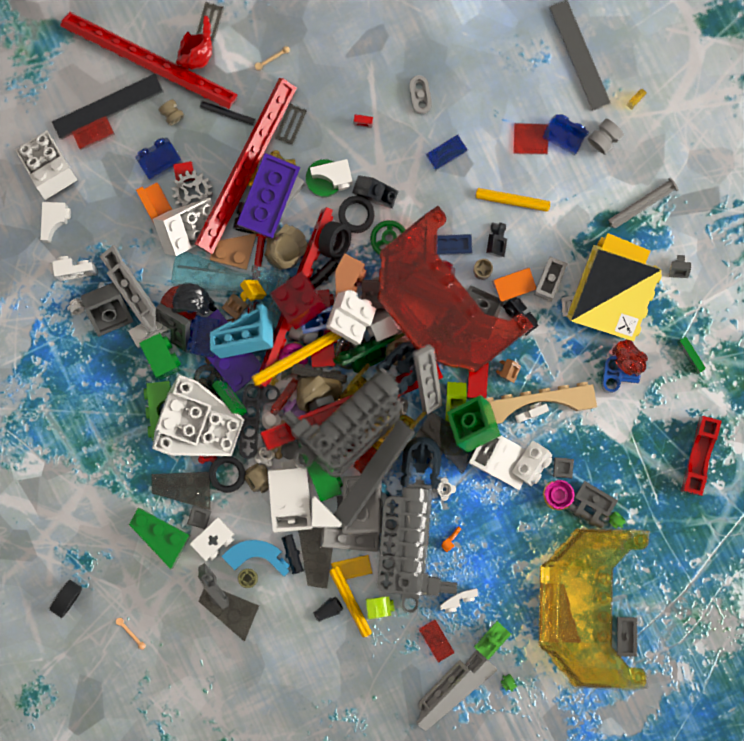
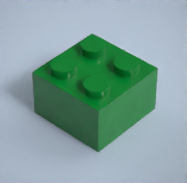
[139,333,181,380]
[447,395,501,452]

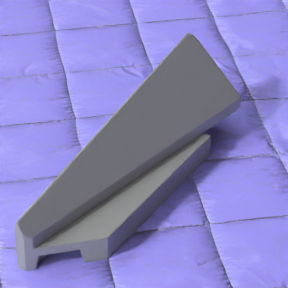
[416,650,497,731]

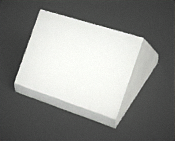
[312,497,342,528]

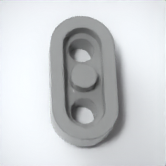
[409,76,432,114]

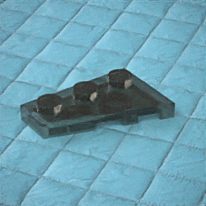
[281,364,347,386]
[420,412,476,474]
[298,528,333,589]
[198,588,260,642]

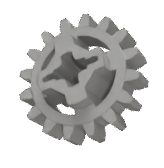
[171,170,213,207]

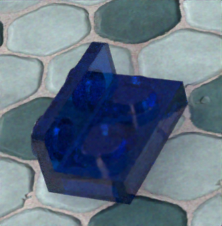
[542,114,589,155]
[135,137,181,180]
[187,315,220,358]

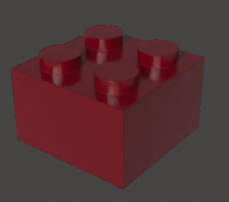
[270,271,327,330]

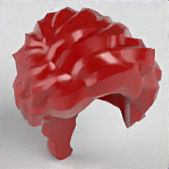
[176,16,212,70]

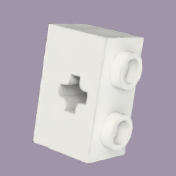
[190,517,235,561]

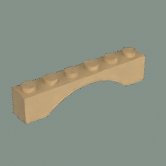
[485,382,597,424]

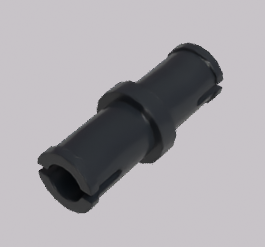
[309,258,339,289]
[281,534,304,575]

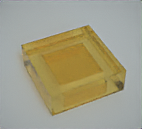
[627,88,647,110]

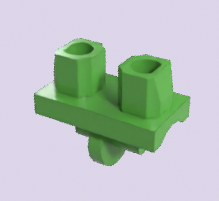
[474,621,511,660]

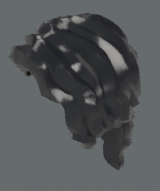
[172,283,218,315]

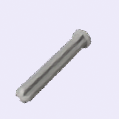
[609,178,678,229]

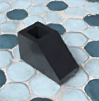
[352,175,398,209]

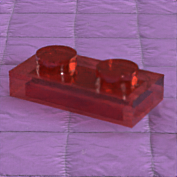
[72,116,115,150]

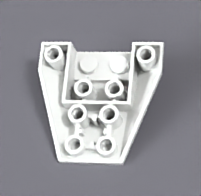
[152,375,244,456]

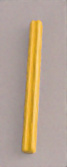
[252,331,341,385]

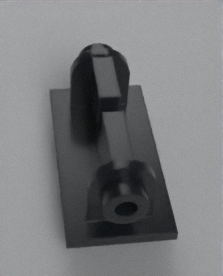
[503,297,539,336]

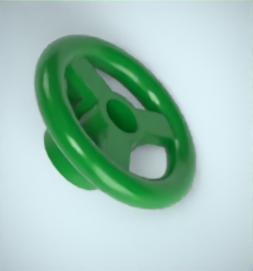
[370,220,408,258]

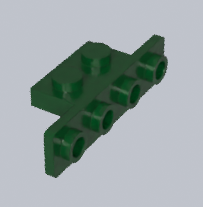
[333,329,405,373]

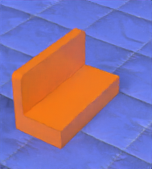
[136,183,172,223]
[492,268,537,301]

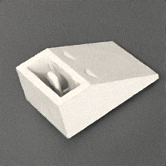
[15,130,77,200]
[153,198,213,256]
[468,436,526,490]
[268,467,312,532]

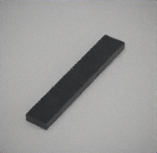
[52,74,163,140]

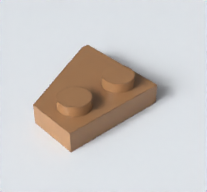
[210,234,256,271]

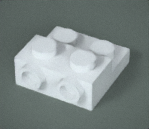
[49,256,98,282]
[326,290,376,345]

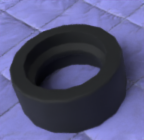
[338,196,375,233]
[318,221,351,259]
[209,456,246,493]
[49,580,82,618]

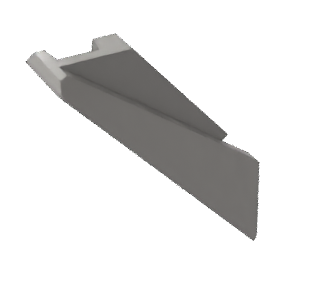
[99,245,157,333]

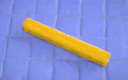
[476,188,551,212]
[329,566,372,638]

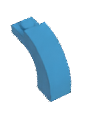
[221,540,290,577]

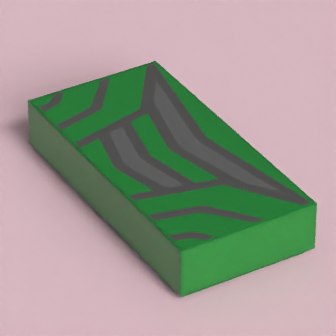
[677,337,706,374]
[212,381,247,415]

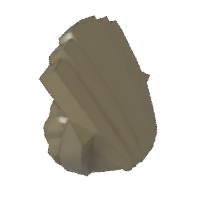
[264,224,308,270]
[296,375,343,412]

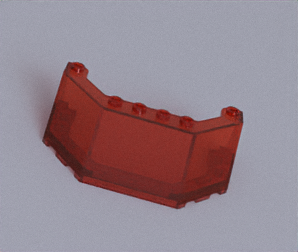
[378,206,534,373]

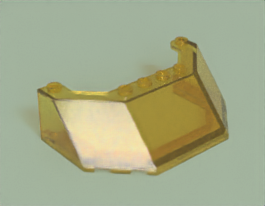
[539,529,649,690]

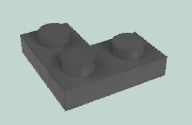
[156,303,190,352]

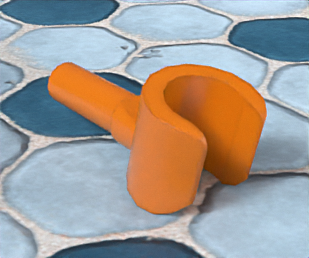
[442,526,461,552]

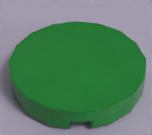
[306,159,339,197]

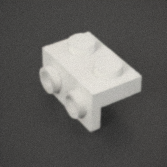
[512,441,552,487]

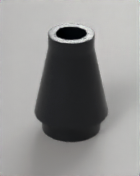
[313,597,343,622]

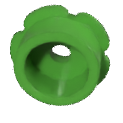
[609,511,626,529]
[501,674,518,692]

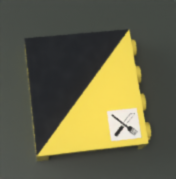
[566,245,662,341]

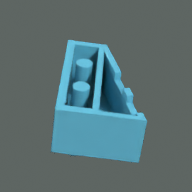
[210,304,273,358]

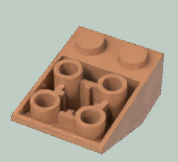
[336,253,367,296]

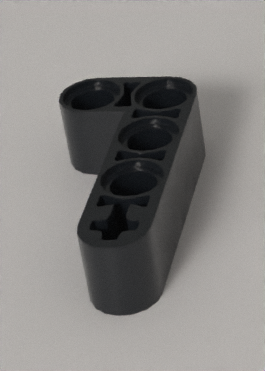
[239,384,281,460]

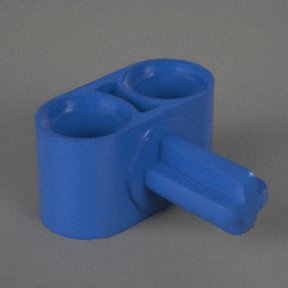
[601,356,641,393]

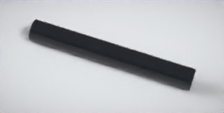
[200,101,256,126]

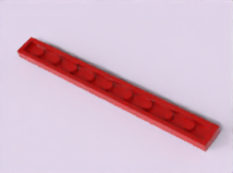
[60,12,238,109]
[194,78,297,254]
[254,207,333,388]
[260,362,443,451]

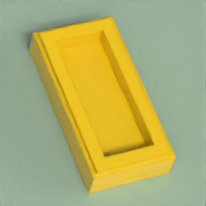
[331,555,373,580]

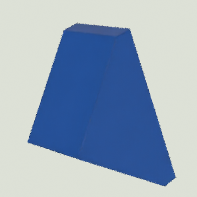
[301,306,333,334]

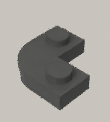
[198,563,229,610]

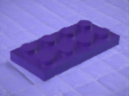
[236,153,301,239]
[190,309,262,393]

